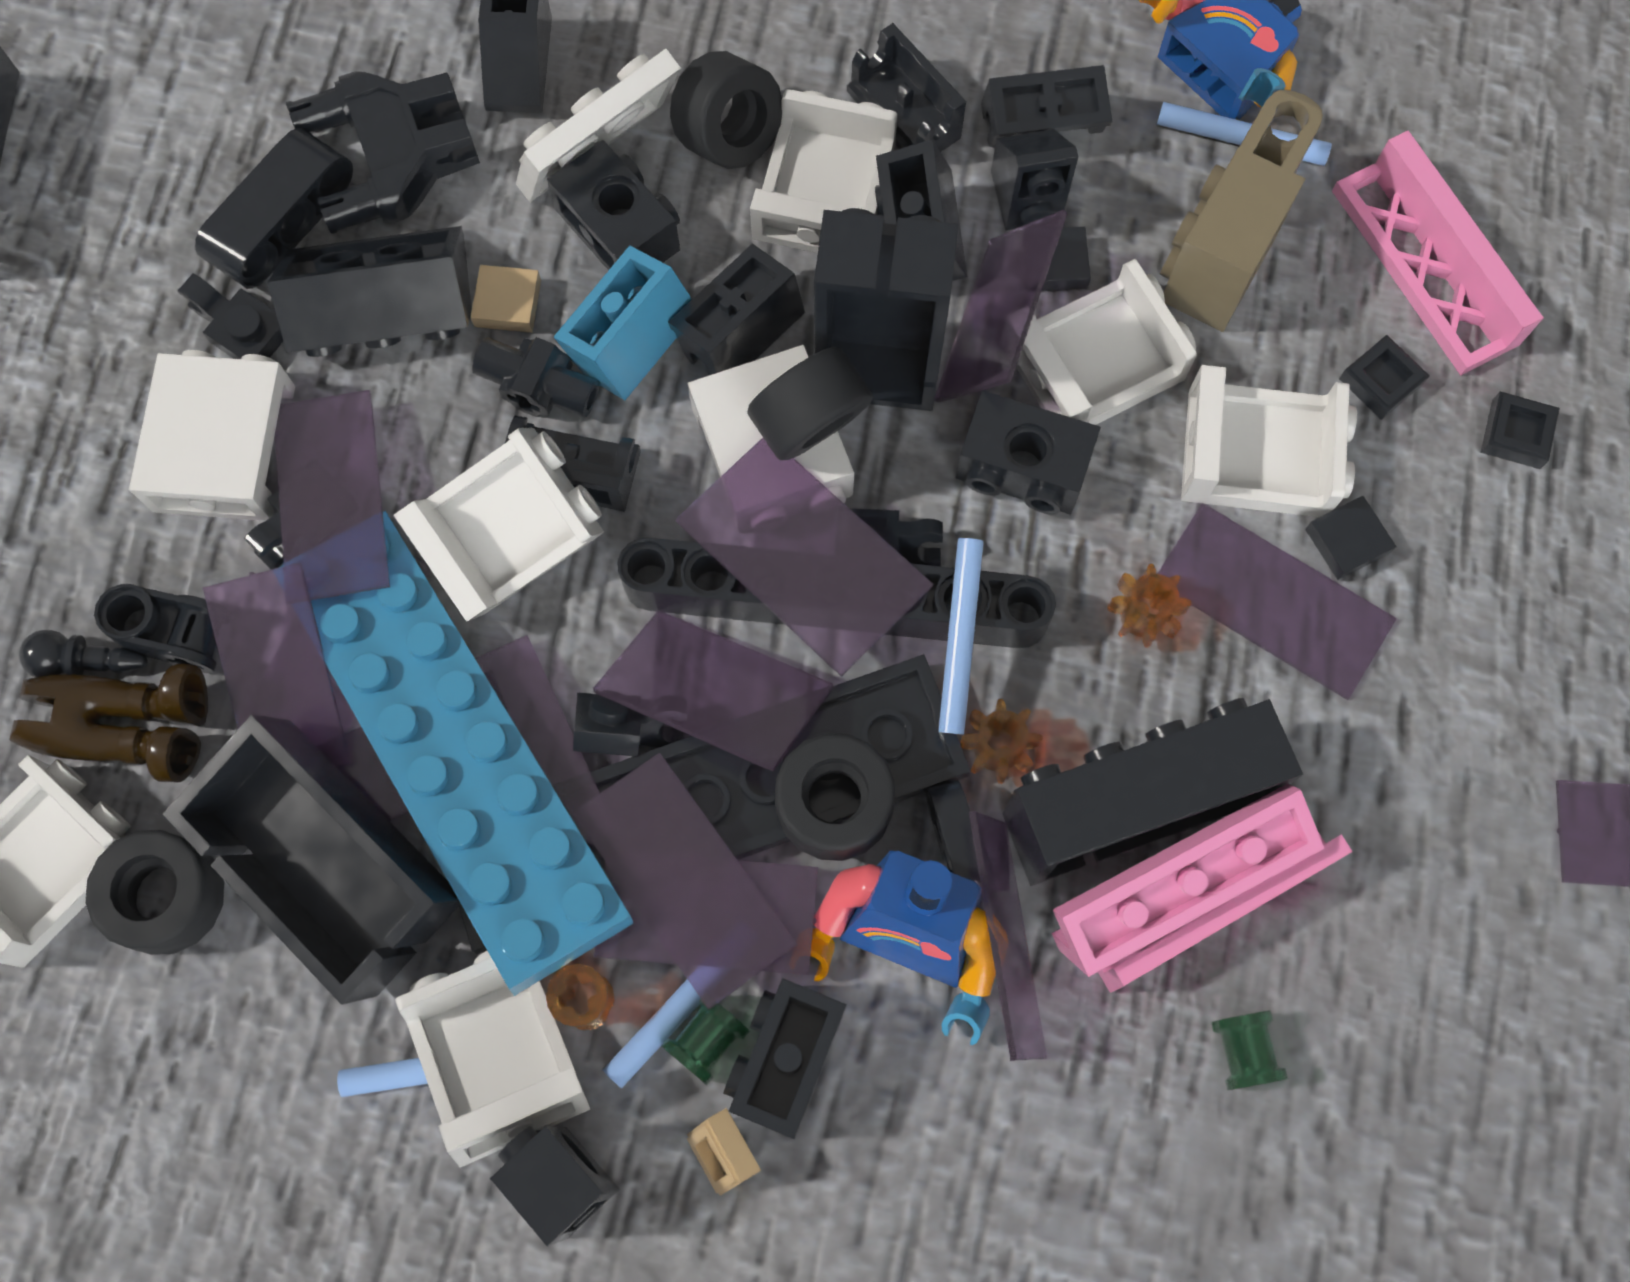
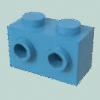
[554,245,692,400]

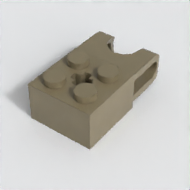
[1160,90,1323,332]

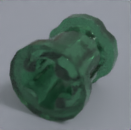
[661,993,750,1085]
[1211,1010,1289,1090]

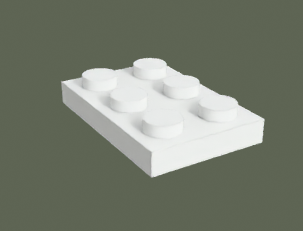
[516,48,681,203]

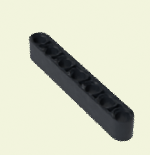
[617,538,1056,648]

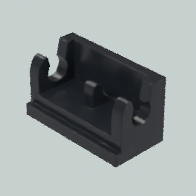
[847,23,966,152]
[981,65,1113,146]
[668,243,805,375]
[505,415,641,512]

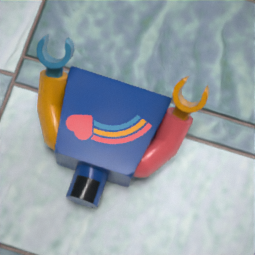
[1138,0,1302,120]
[789,851,1003,1045]

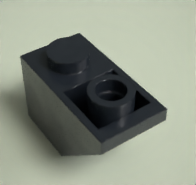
[478,0,552,113]
[991,129,1079,231]

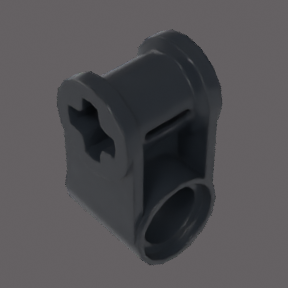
[94,584,234,674]

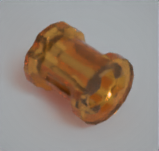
[546,964,615,1031]

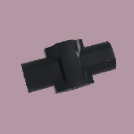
[472,337,600,418]

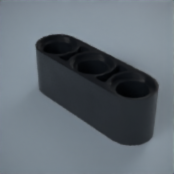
[195,128,354,289]

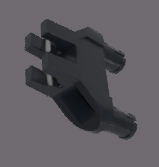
[286,71,480,234]

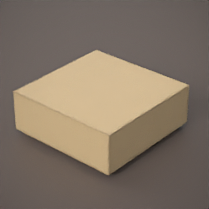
[470,265,541,333]
[686,1108,761,1196]

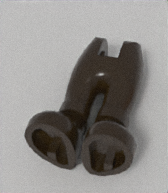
[9,663,208,783]

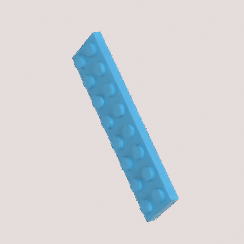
[273,511,634,996]

